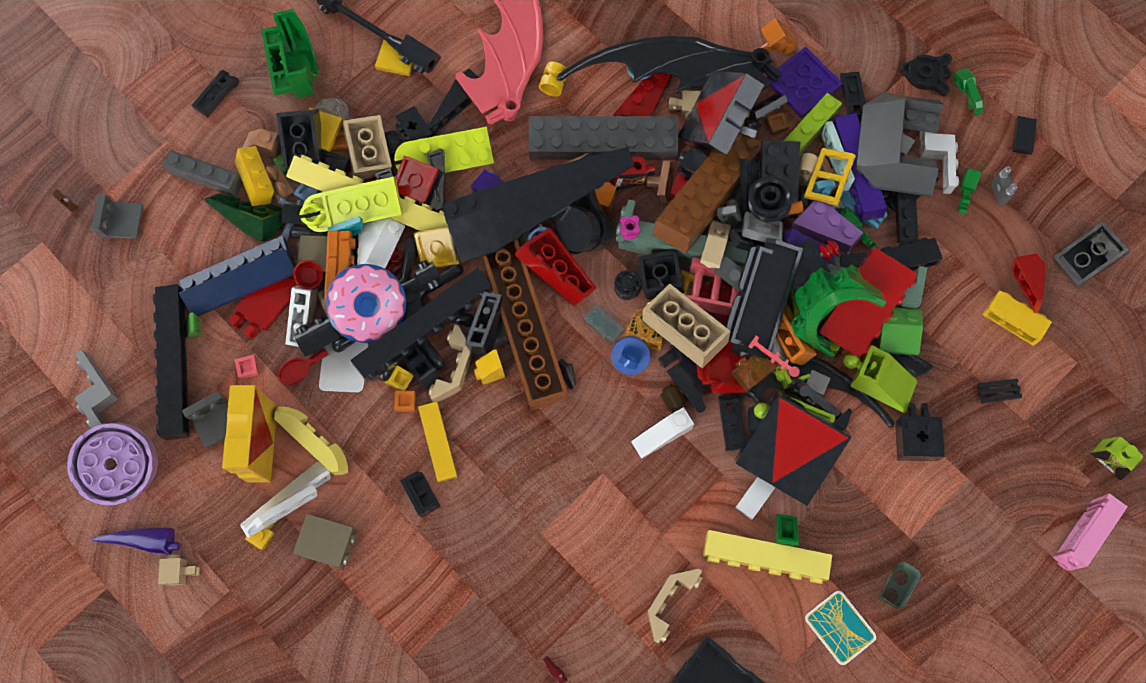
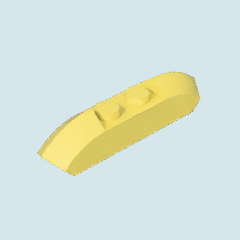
[274,407,348,475]

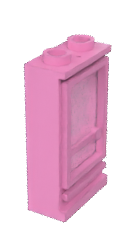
[1053,493,1128,571]

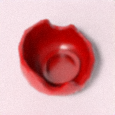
[293,260,323,289]

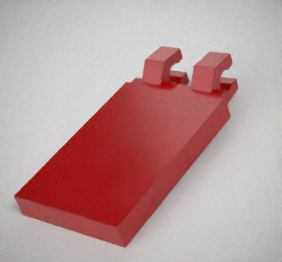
[228,277,298,340]

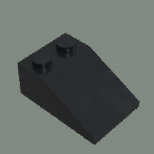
[276,109,321,170]
[1053,221,1129,287]

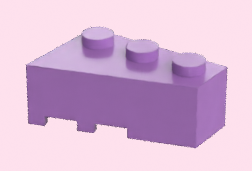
[791,200,863,254]

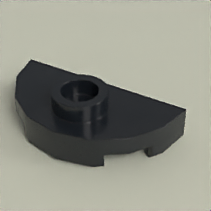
[895,354,934,376]

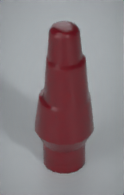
[543,657,568,683]

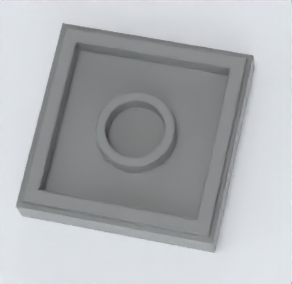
[742,212,783,242]

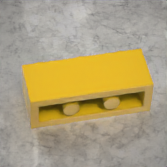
[235,146,274,206]
[982,290,1052,346]

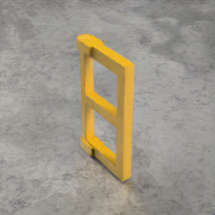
[804,148,856,206]

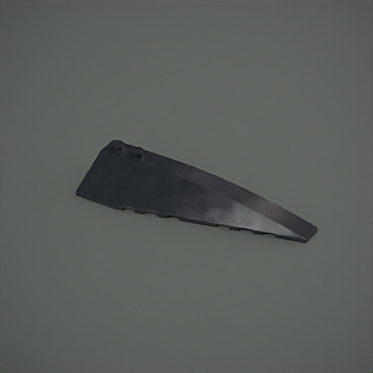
[441,147,634,263]

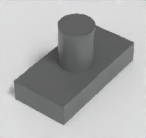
[717,200,743,232]
[713,256,743,292]

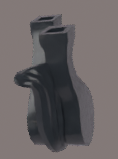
[552,152,613,254]

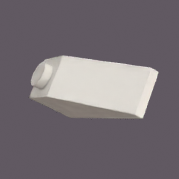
[285,285,318,347]
[631,407,694,459]

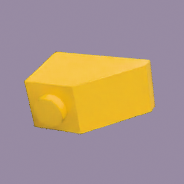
[474,349,505,385]

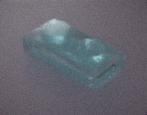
[583,304,624,345]

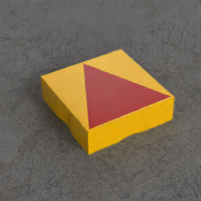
[222,385,277,482]

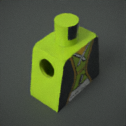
[1090,437,1143,480]

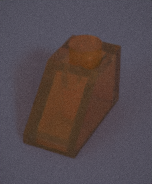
[731,355,780,391]

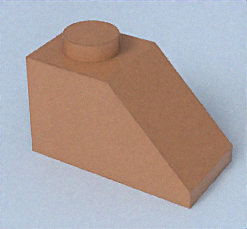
[243,128,281,158]

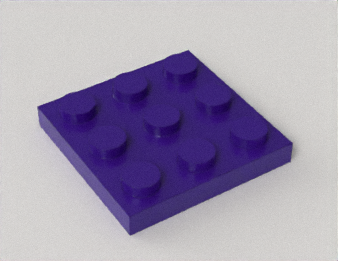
[767,47,843,118]

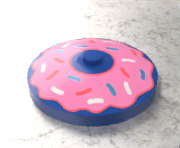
[326,264,406,343]

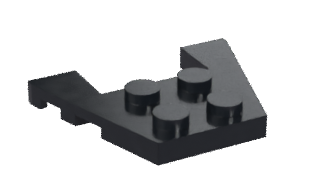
[375,149,445,212]

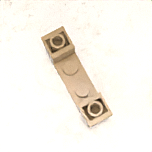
[700,220,731,268]
[429,325,473,402]
[647,569,703,644]

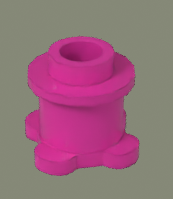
[620,216,640,240]

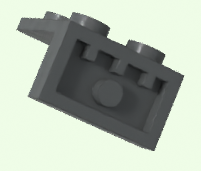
[91,194,143,239]
[182,391,228,448]

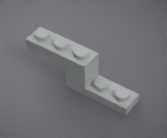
[75,350,119,428]

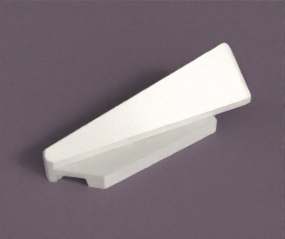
[240,461,331,538]

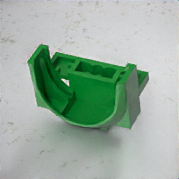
[261,9,318,99]
[791,265,886,358]

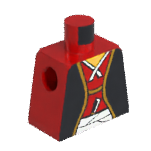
[610,157,655,191]

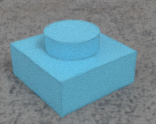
[812,179,835,196]

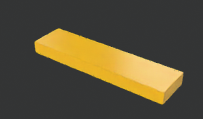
[418,401,458,483]

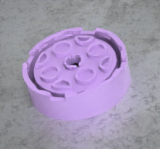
[67,423,158,505]

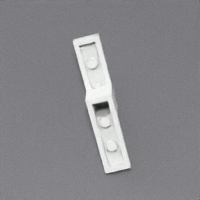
[920,131,959,194]

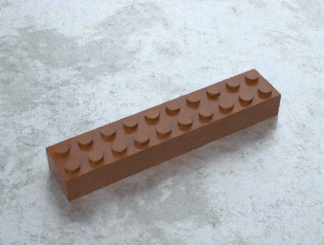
[482,239,569,411]

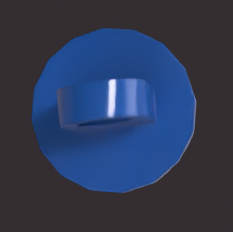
[611,336,651,375]

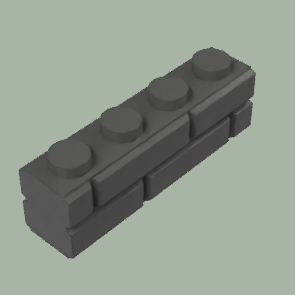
[162,150,243,197]

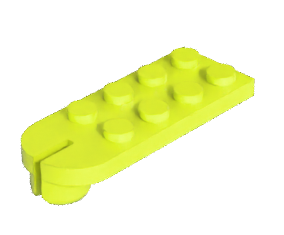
[395,127,494,173]
[300,177,404,232]

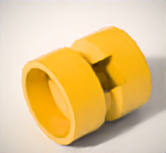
[539,62,567,97]

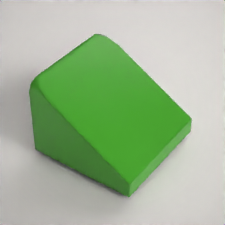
[186,313,201,338]

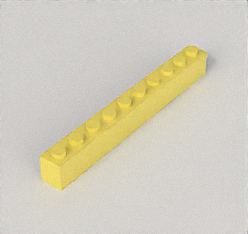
[286,155,447,231]

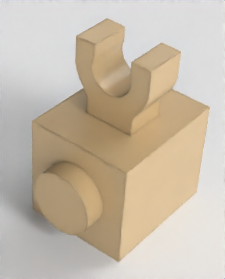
[669,90,701,119]
[158,555,200,586]

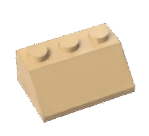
[343,115,392,179]

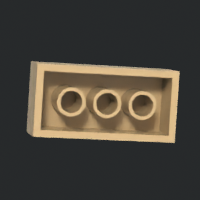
[642,284,731,368]

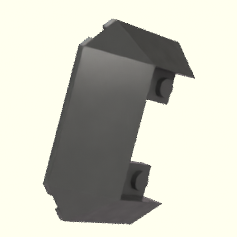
[856,93,944,197]

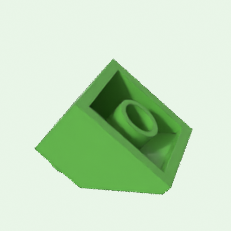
[878,308,923,355]

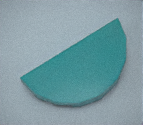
[328,216,363,237]

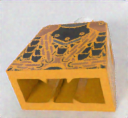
[625,302,662,351]

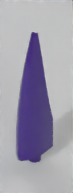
[91,528,181,555]

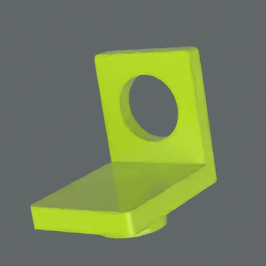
[774,359,811,389]

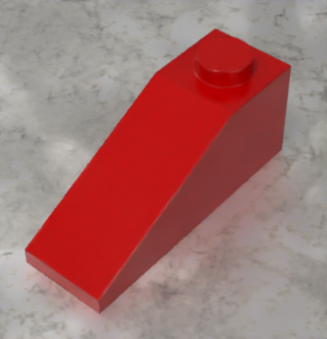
[1011,253,1046,313]

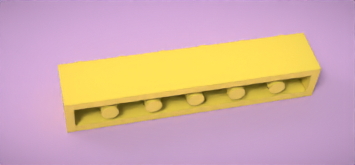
[703,530,832,584]

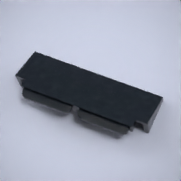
[725,238,803,363]

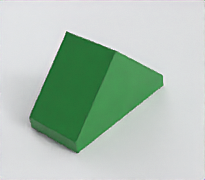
[773,514,799,547]

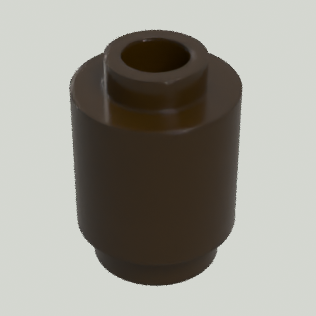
[660,384,687,413]

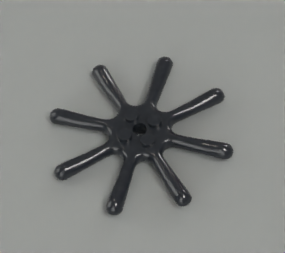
[322,236,474,381]

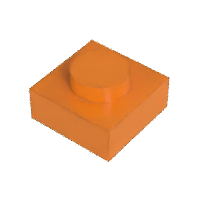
[394,391,416,412]

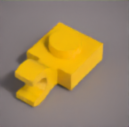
[245,522,276,550]

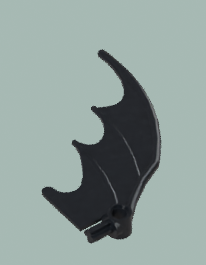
[557,36,782,94]
[658,345,895,428]

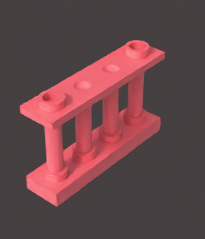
[685,257,744,316]

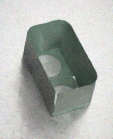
[877,562,921,609]

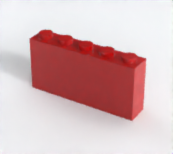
[817,247,917,358]

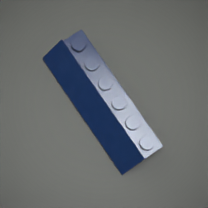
[179,236,296,316]

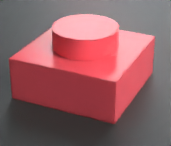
[234,354,259,380]

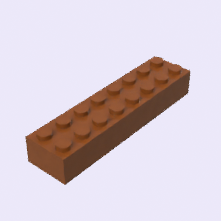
[653,132,761,253]

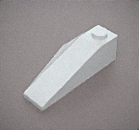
[357,218,405,268]

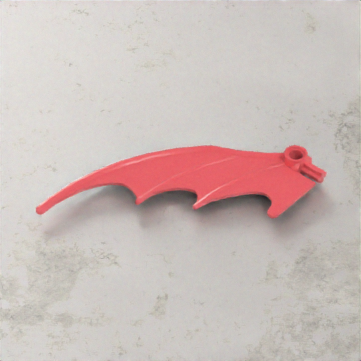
[455,0,543,125]

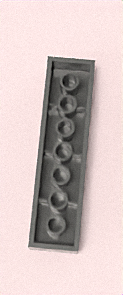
[529,116,678,160]

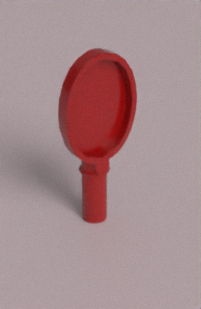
[278,348,329,386]

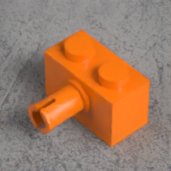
[759,18,799,55]

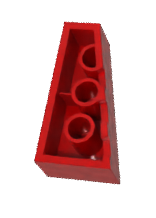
[514,227,597,306]

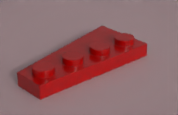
[614,74,672,116]

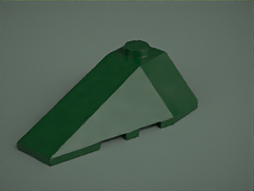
[205,194,283,241]

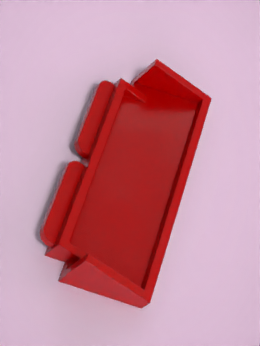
[697,281,750,393]

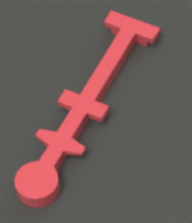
[748,336,800,377]

